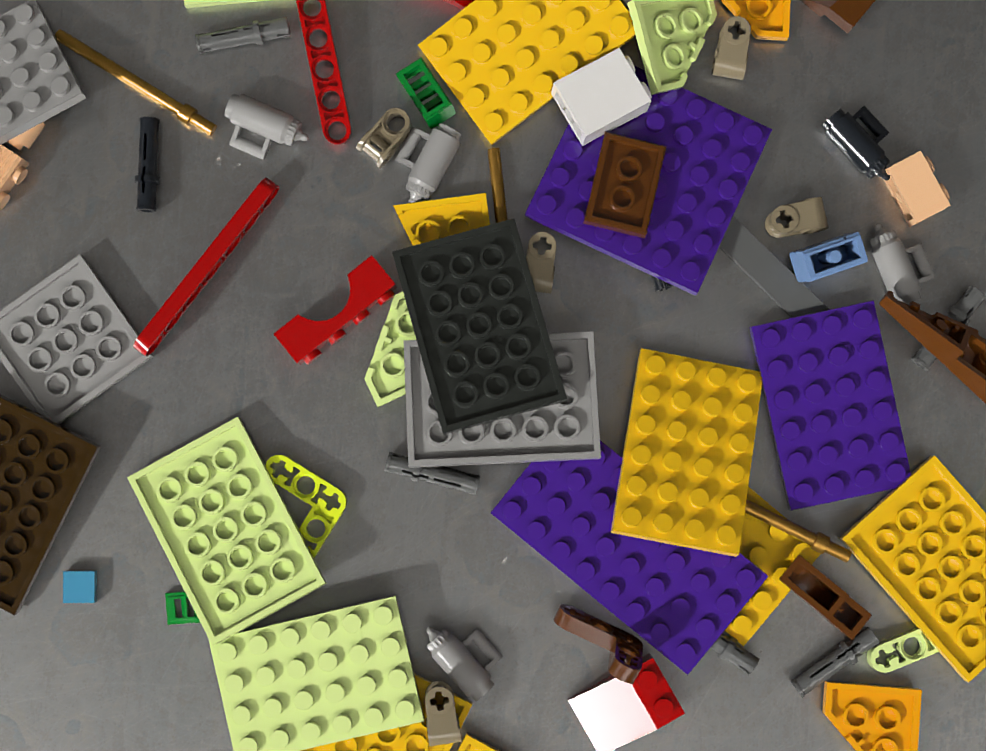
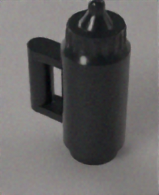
[822,105,890,181]

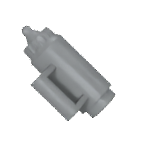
[225,94,308,160]
[395,123,461,203]
[870,223,935,304]
[426,627,503,701]

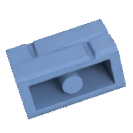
[789,232,868,282]

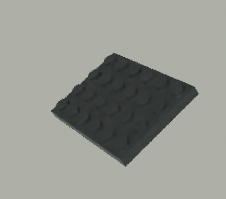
[392,218,567,435]

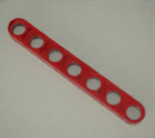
[296,0,352,145]
[133,177,280,357]

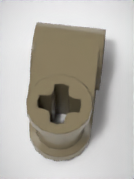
[712,16,751,80]
[356,108,412,169]
[764,197,829,238]
[526,232,556,294]
[425,681,462,746]

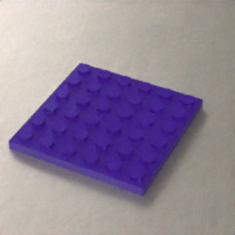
[525,66,772,296]

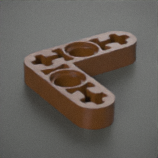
[553,604,643,684]

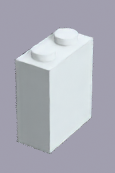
[551,48,652,146]

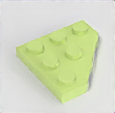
[627,0,717,95]
[364,292,416,408]

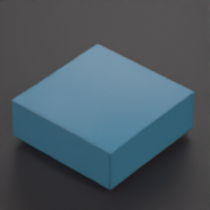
[63,570,97,603]

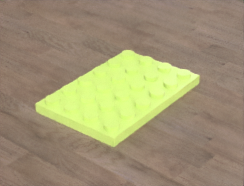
[127,417,327,645]
[209,595,425,751]

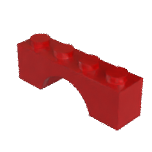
[274,255,397,365]

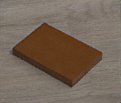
[583,132,667,238]

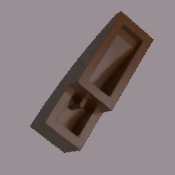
[779,554,872,640]

